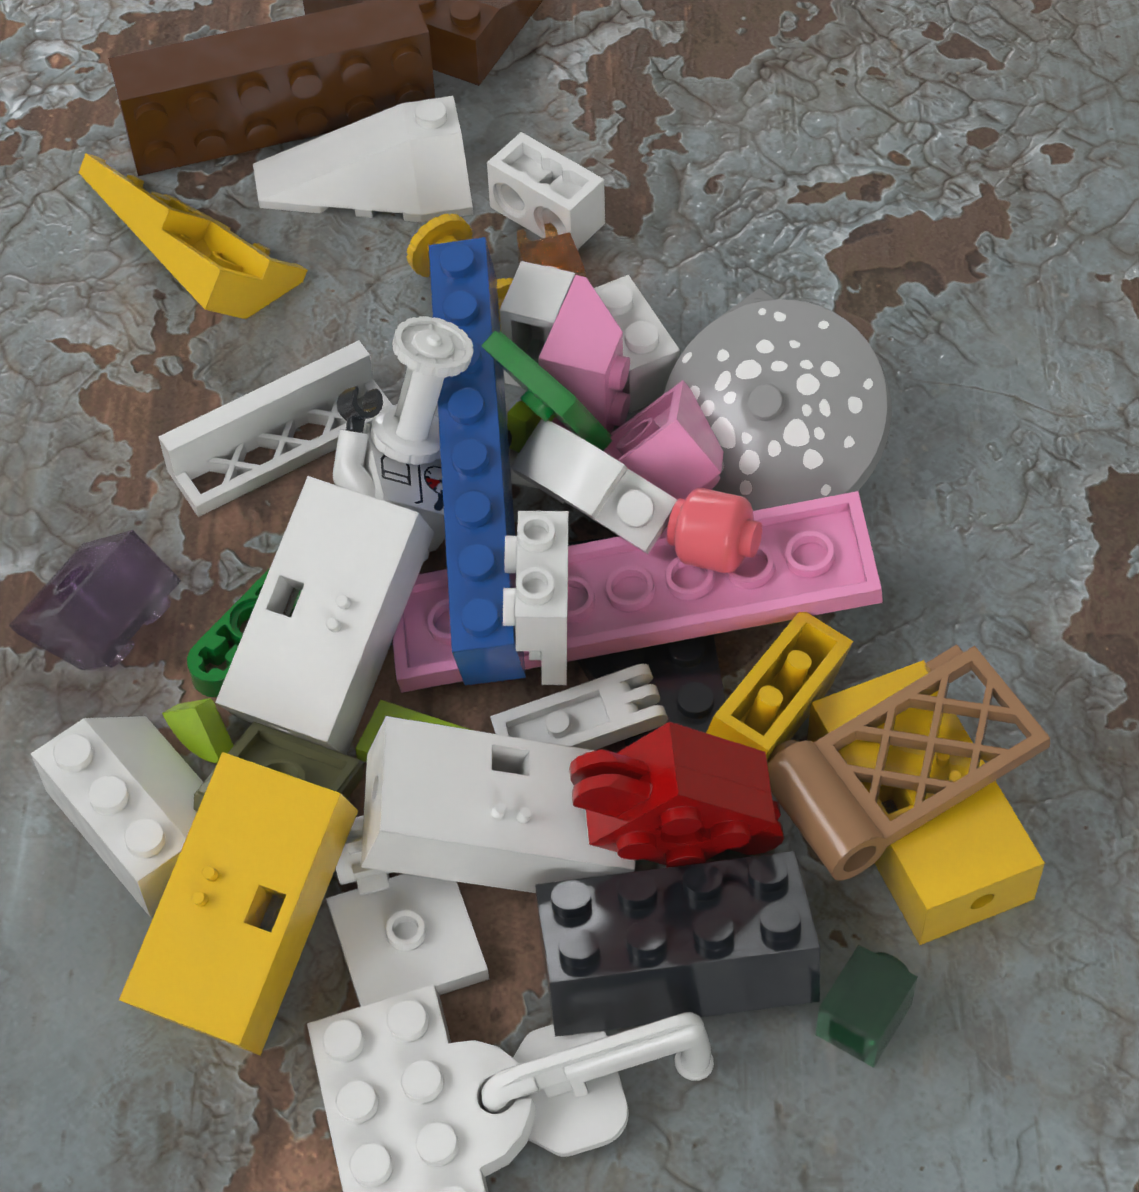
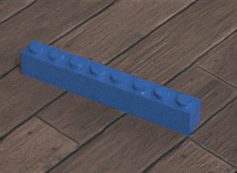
[429,237,526,685]

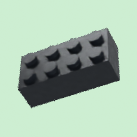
[535,851,820,1037]

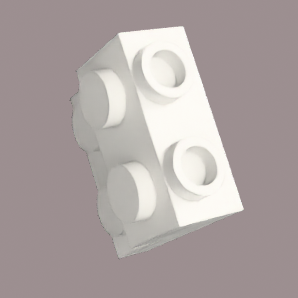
[503,511,568,685]

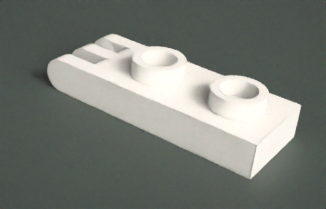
[490,664,668,750]

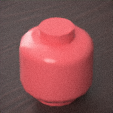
[667,488,762,573]

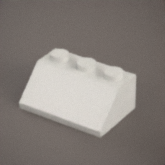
[31,716,204,917]

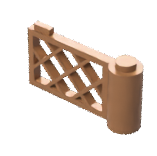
[767,644,1050,881]

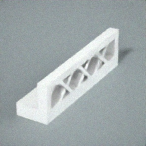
[158,340,392,517]

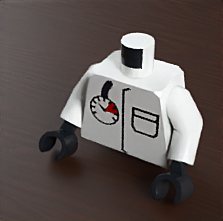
[333,386,512,562]

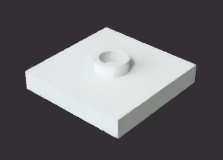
[326,874,489,1007]

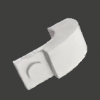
[510,419,677,554]

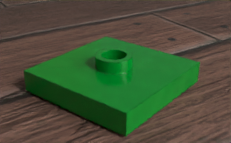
[481,331,613,451]

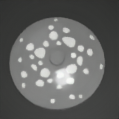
[664,299,892,511]

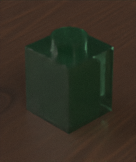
[815,945,918,1068]

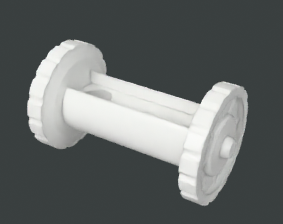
[370,316,473,465]

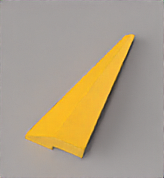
[78,153,308,319]

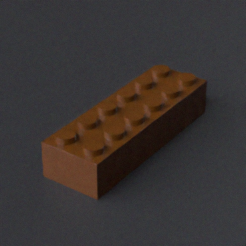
[108,0,435,176]

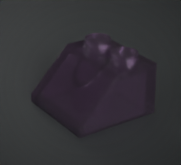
[9,530,181,670]

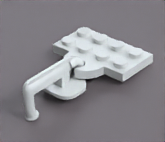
[307,984,714,1192]

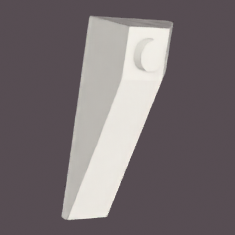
[253,96,473,222]

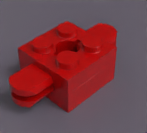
[569,722,784,867]

